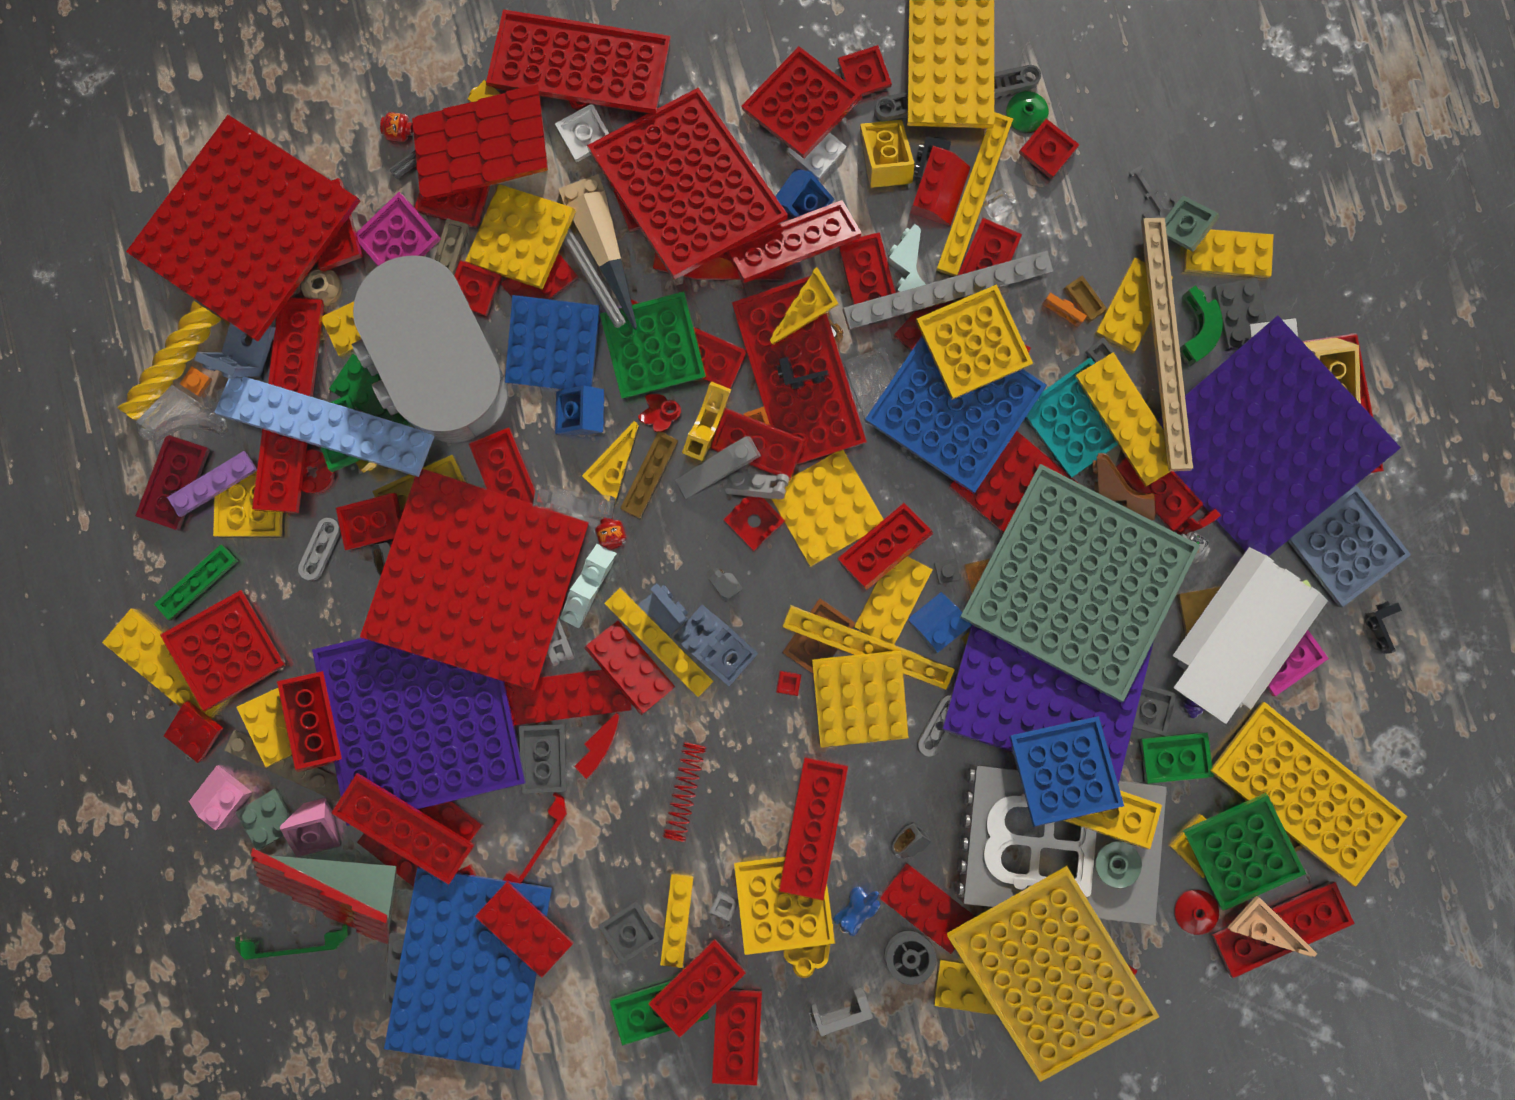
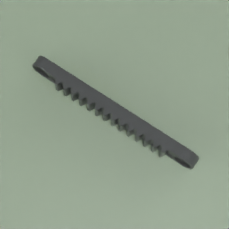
[875,65,1041,121]

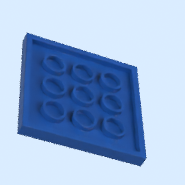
[505,295,600,390]
[1009,716,1124,827]

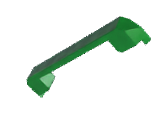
[235,924,348,960]

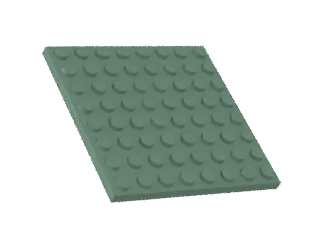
[960,464,1200,703]

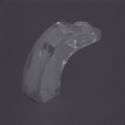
[533,484,615,519]

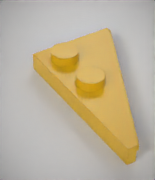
[770,267,839,345]
[582,421,639,505]

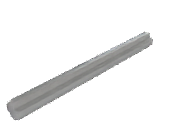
[564,228,625,328]

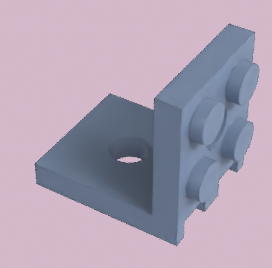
[195,323,276,379]
[620,583,688,654]
[673,605,758,686]

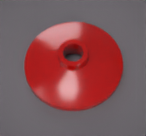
[1174,889,1219,935]

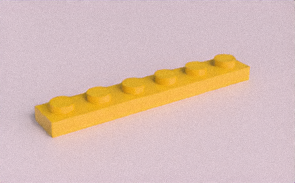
[604,588,714,697]

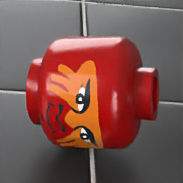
[380,112,413,142]
[595,517,626,550]

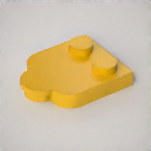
[783,924,833,978]

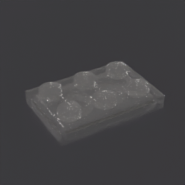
[843,347,895,423]

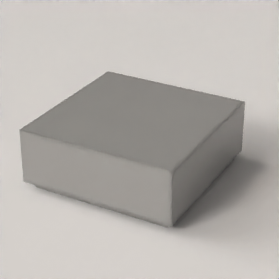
[709,891,738,922]

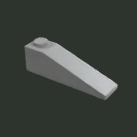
[675,436,761,499]

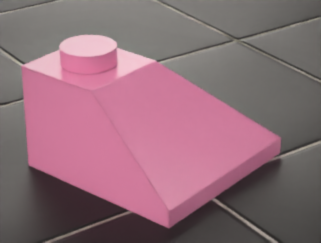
[280,798,340,857]

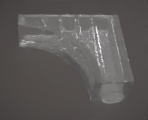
[136,385,228,444]

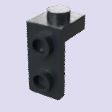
[913,136,951,185]
[777,357,830,389]
[1365,601,1402,654]

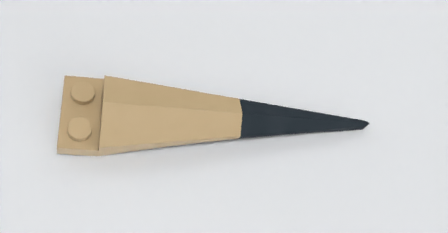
[558,174,637,330]

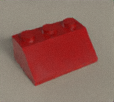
[910,146,971,227]

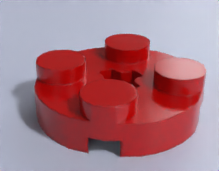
[301,449,336,494]

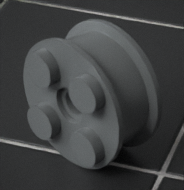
[884,931,936,985]

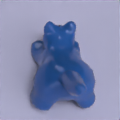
[833,887,880,936]

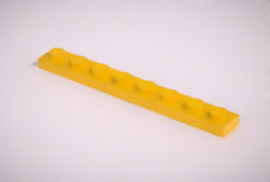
[936,112,1013,277]
[782,605,955,690]

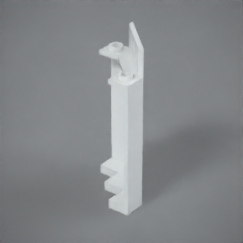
[1173,547,1328,724]

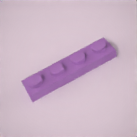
[167,451,257,517]

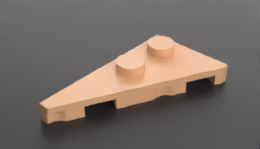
[1227,896,1317,957]

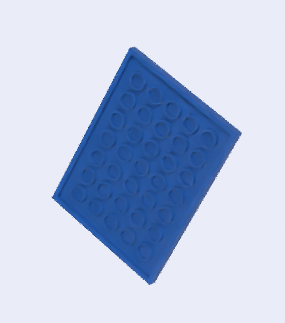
[384,866,552,1070]

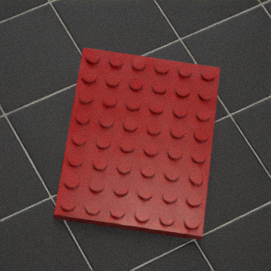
[587,87,788,280]

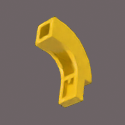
[682,382,732,461]

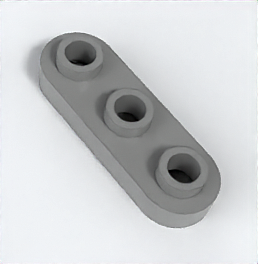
[298,518,341,581]
[918,695,951,757]

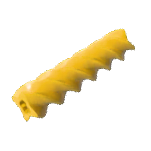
[117,301,221,426]

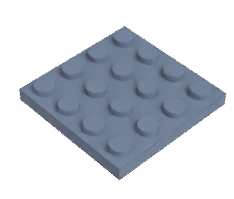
[1288,485,1411,607]

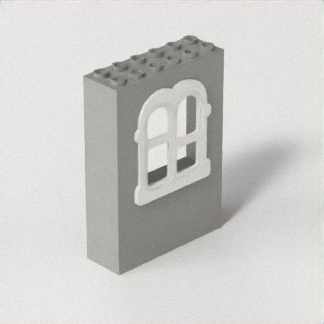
[955,764,1167,925]

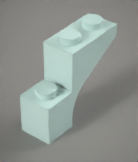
[887,224,926,293]
[560,544,617,628]

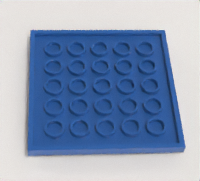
[864,336,1047,494]

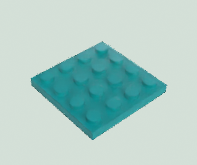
[1025,357,1118,478]

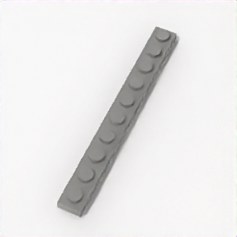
[842,251,1053,330]

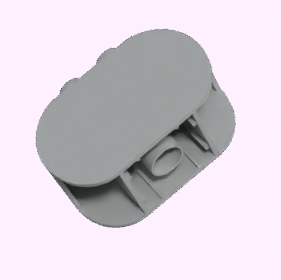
[352,256,508,443]

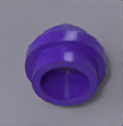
[1183,698,1205,719]

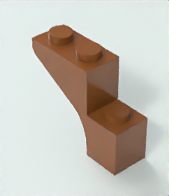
[1093,453,1156,520]

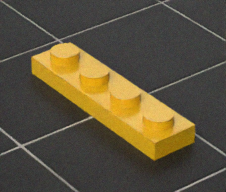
[660,874,694,968]

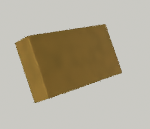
[1064,275,1108,323]

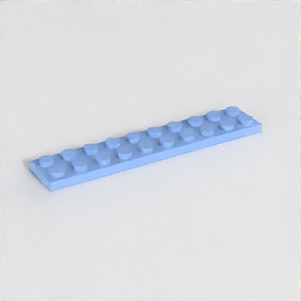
[214,376,434,477]

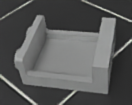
[809,987,873,1037]

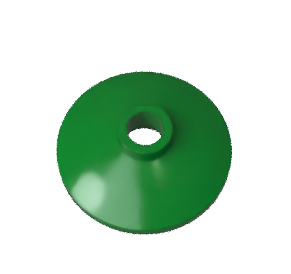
[1006,91,1049,133]

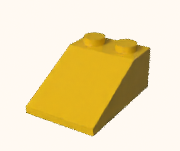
[860,120,915,188]

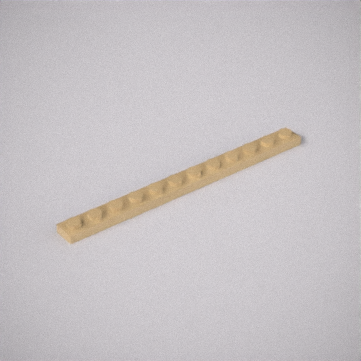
[1141,218,1193,471]

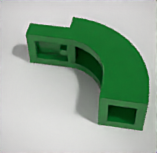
[1180,285,1223,366]

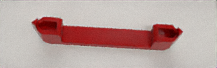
[502,792,567,884]

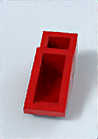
[574,713,621,779]

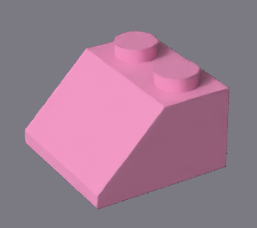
[189,765,253,830]

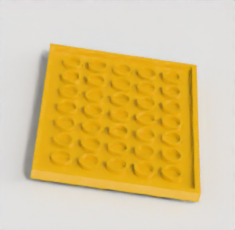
[947,866,1159,1082]

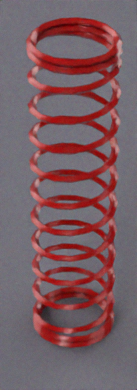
[662,742,706,842]

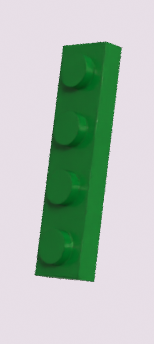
[154,545,238,621]

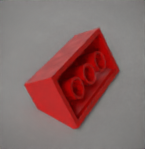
[277,671,342,772]

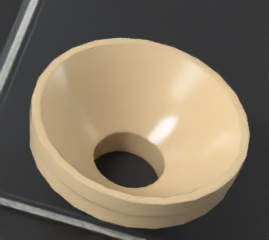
[301,267,342,307]

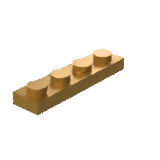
[620,432,678,519]

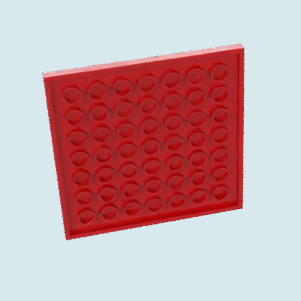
[126,115,360,342]
[360,468,589,691]

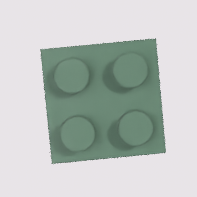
[1165,195,1220,252]
[235,788,292,851]

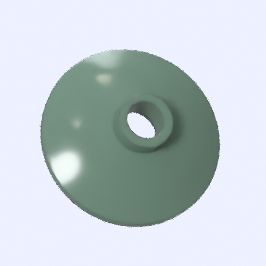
[1095,841,1142,888]

